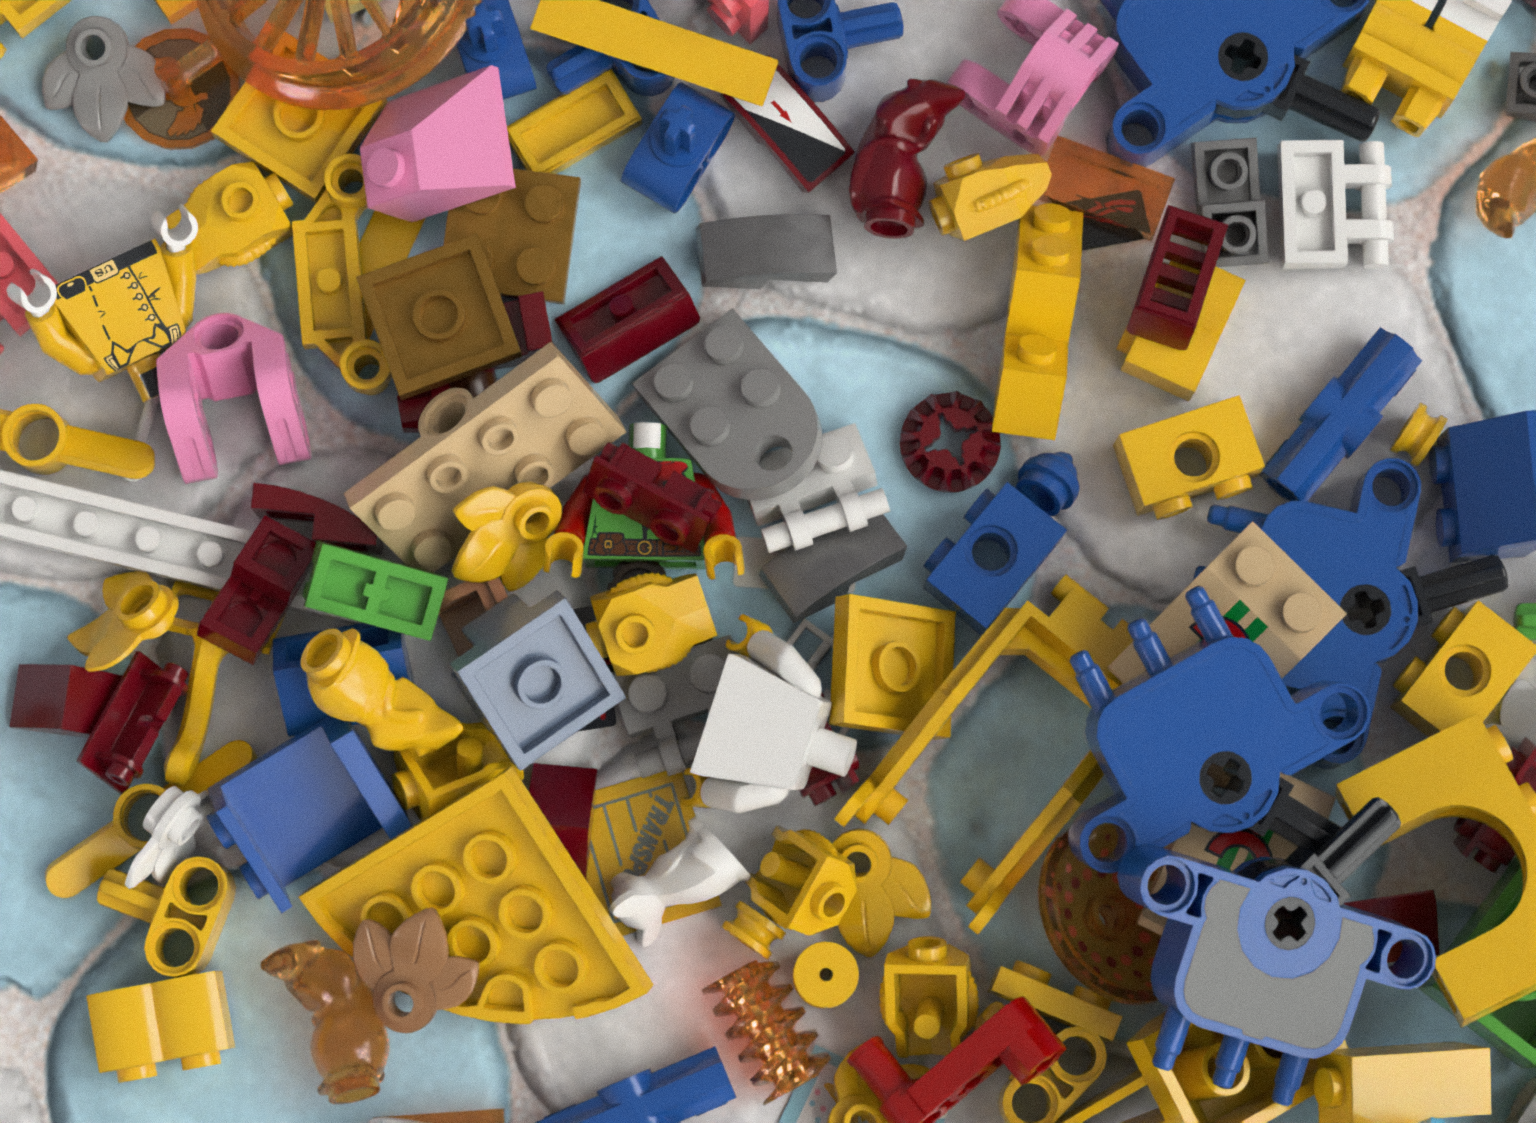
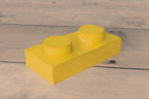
[987,960,1123,1042]

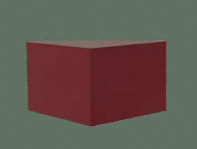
[9,664,123,738]
[529,763,598,881]

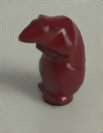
[849,79,965,239]

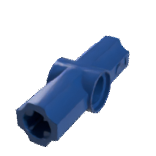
[1259,327,1422,502]
[535,1046,737,1123]

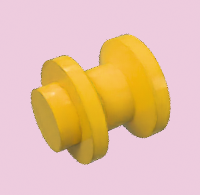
[793,942,859,1009]

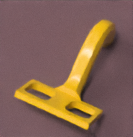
[164,581,286,786]

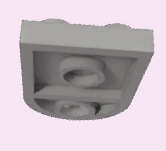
[632,308,823,500]

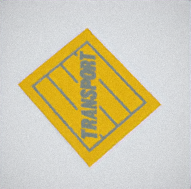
[587,771,722,936]

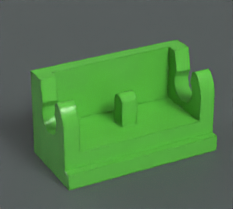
[303,540,449,641]

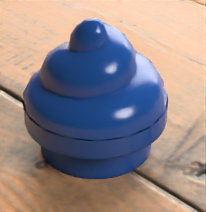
[1016,451,1080,516]

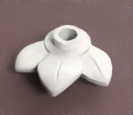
[125,786,214,889]

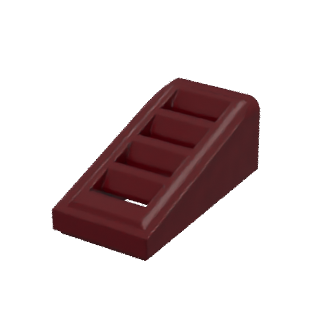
[1126,205,1228,350]

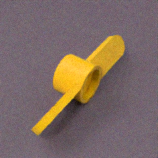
[0,404,155,479]
[45,740,257,898]

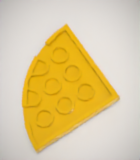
[298,766,654,1024]

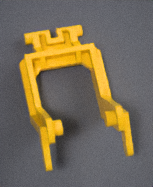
[834,574,1133,935]

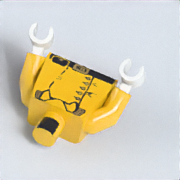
[6,204,198,403]

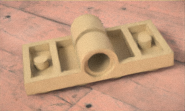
[343,342,627,572]

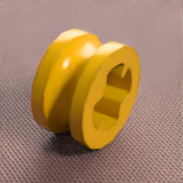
[1390,402,1448,467]
[721,900,786,960]

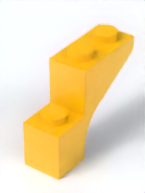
[992,203,1083,440]

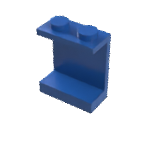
[206,716,413,913]

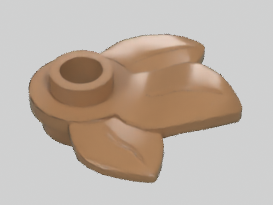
[353,907,480,1033]

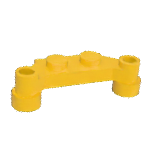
[292,153,392,395]

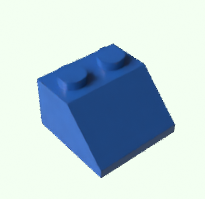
[1429,410,1536,563]

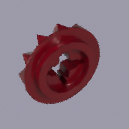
[900,391,1001,493]

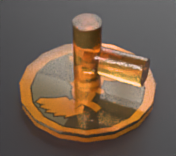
[124,28,240,150]

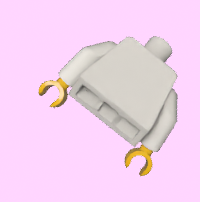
[680,614,857,814]

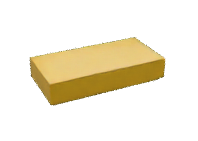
[507,69,643,174]

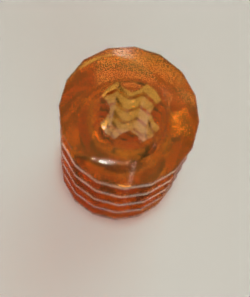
[701,960,831,1105]

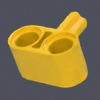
[97,856,236,978]
[973,1001,1107,1123]

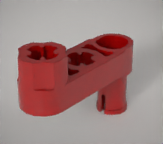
[847,996,1066,1123]

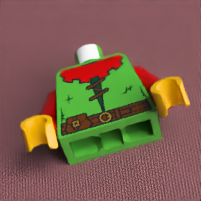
[543,422,745,580]

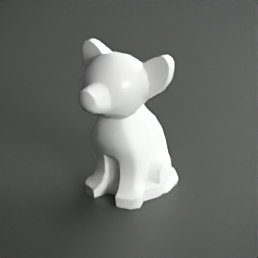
[609,816,751,948]

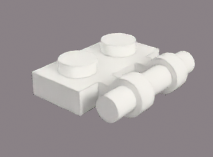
[1277,140,1394,269]
[748,423,890,553]

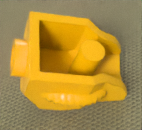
[928,153,1052,241]
[166,161,294,275]
[585,572,718,676]
[391,722,524,821]
[745,825,857,936]
[879,936,979,1058]

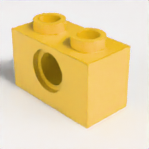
[1113,395,1265,520]
[1390,600,1536,737]

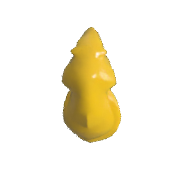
[301,628,463,756]

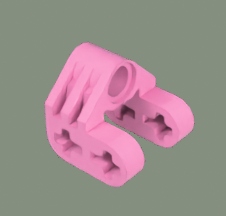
[946,0,1119,156]
[156,313,312,484]

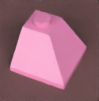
[360,65,516,222]

